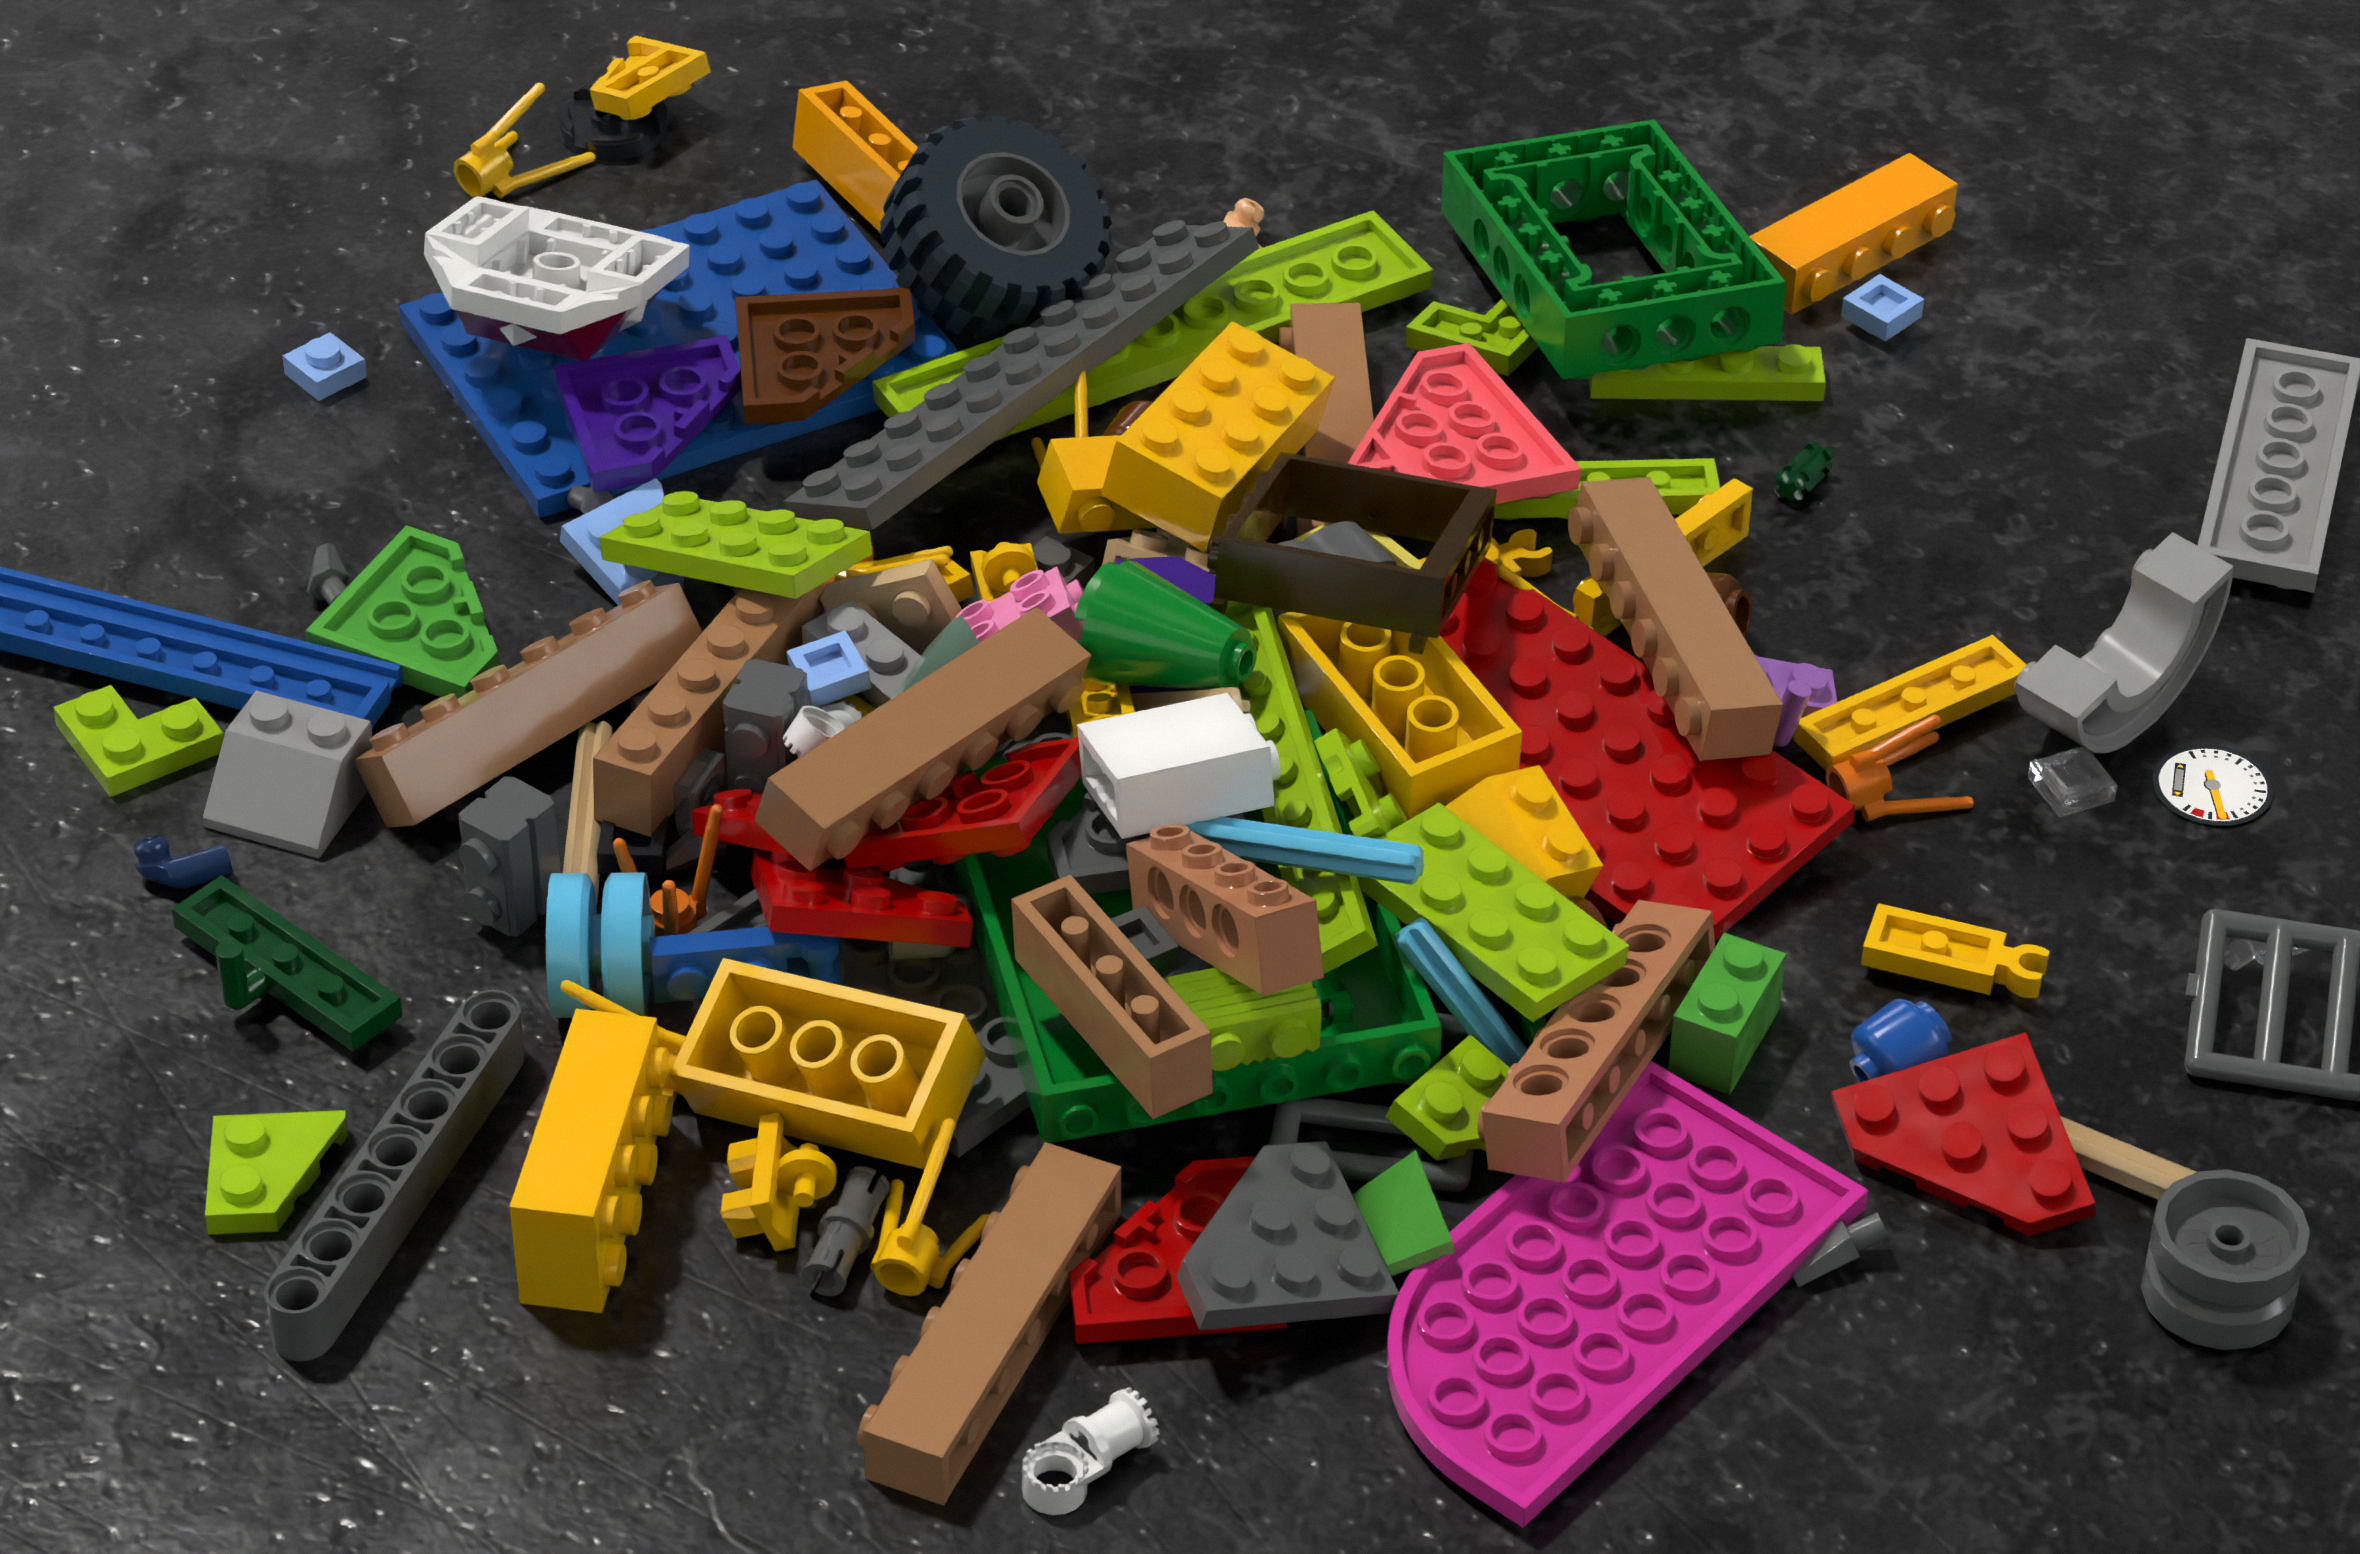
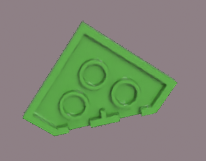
[305,525,499,699]

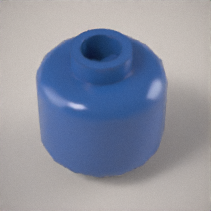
[1849,998,1952,1082]

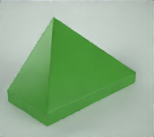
[1352,1150,1456,1276]

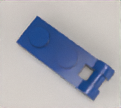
[649,926,841,1003]

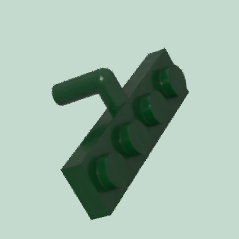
[172,875,403,1052]

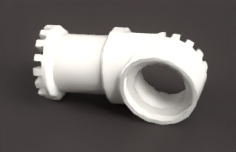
[783,701,863,758]
[1022,1387,1159,1515]

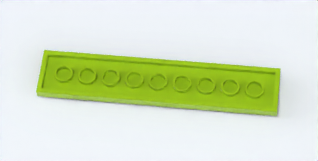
[872,210,1434,441]

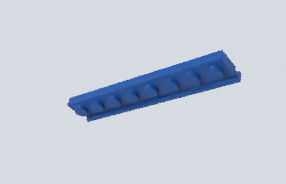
[0,567,403,728]

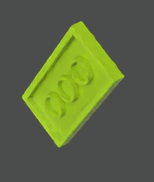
[599,491,872,599]
[1357,802,1629,1022]

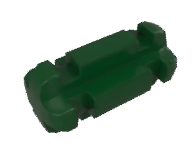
[1774,442,1834,503]

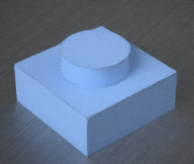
[1841,274,1924,341]
[282,332,367,401]
[787,630,871,707]

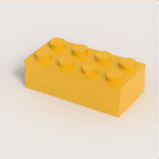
[1100,321,1335,552]
[1278,612,1522,820]
[669,958,986,1169]
[509,1009,673,1313]

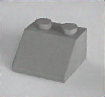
[203,690,373,859]

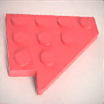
[1348,343,1582,506]

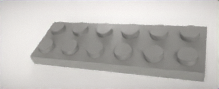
[2198,338,2360,593]

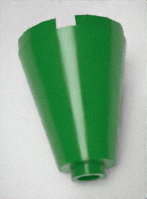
[1074,559,1257,689]

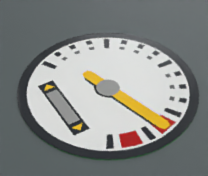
[2153,745,2274,826]

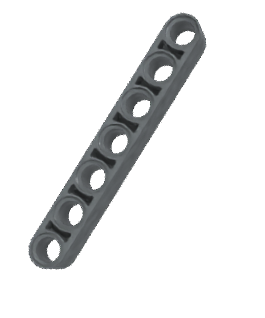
[264,989,525,1362]

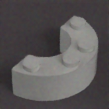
[2014,532,2234,753]

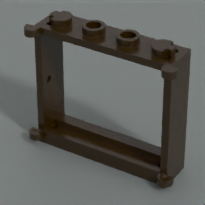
[1207,452,1497,655]

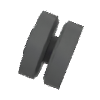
[2141,1169,2310,1350]

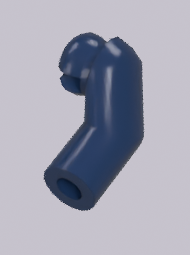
[134,835,233,890]

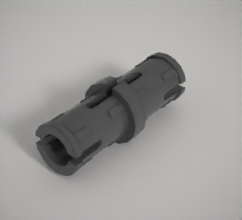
[802,1166,889,1296]

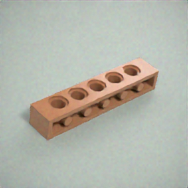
[1477,900,1715,1183]

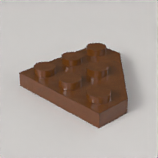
[735,288,915,425]

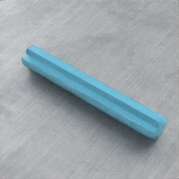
[1185,816,1424,885]

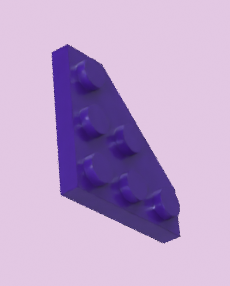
[553,335,742,492]

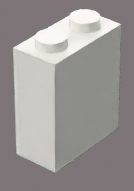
[1077,693,1281,839]

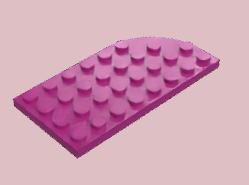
[1387,1061,1868,1528]

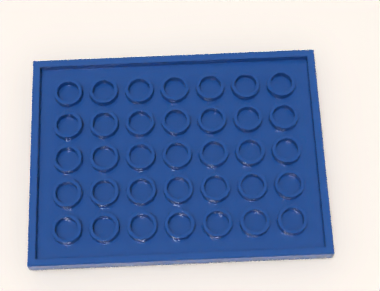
[399,179,959,519]

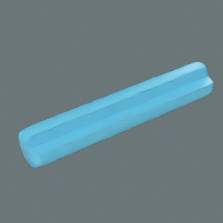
[1396,918,1528,1067]

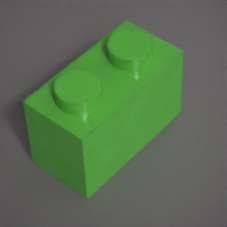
[1668,933,1786,1095]

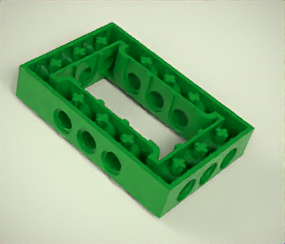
[1441,119,1786,379]

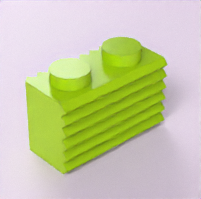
[1165,967,1322,1071]

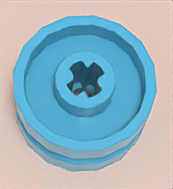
[546,873,655,1018]

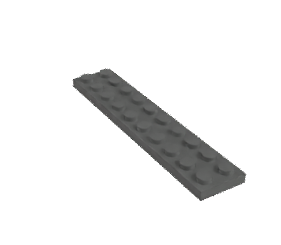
[783,220,1259,530]

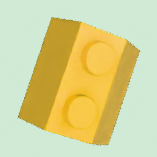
[1445,765,1603,898]

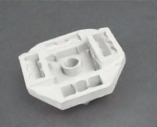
[424,196,690,362]

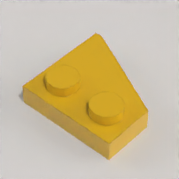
[590,36,711,120]

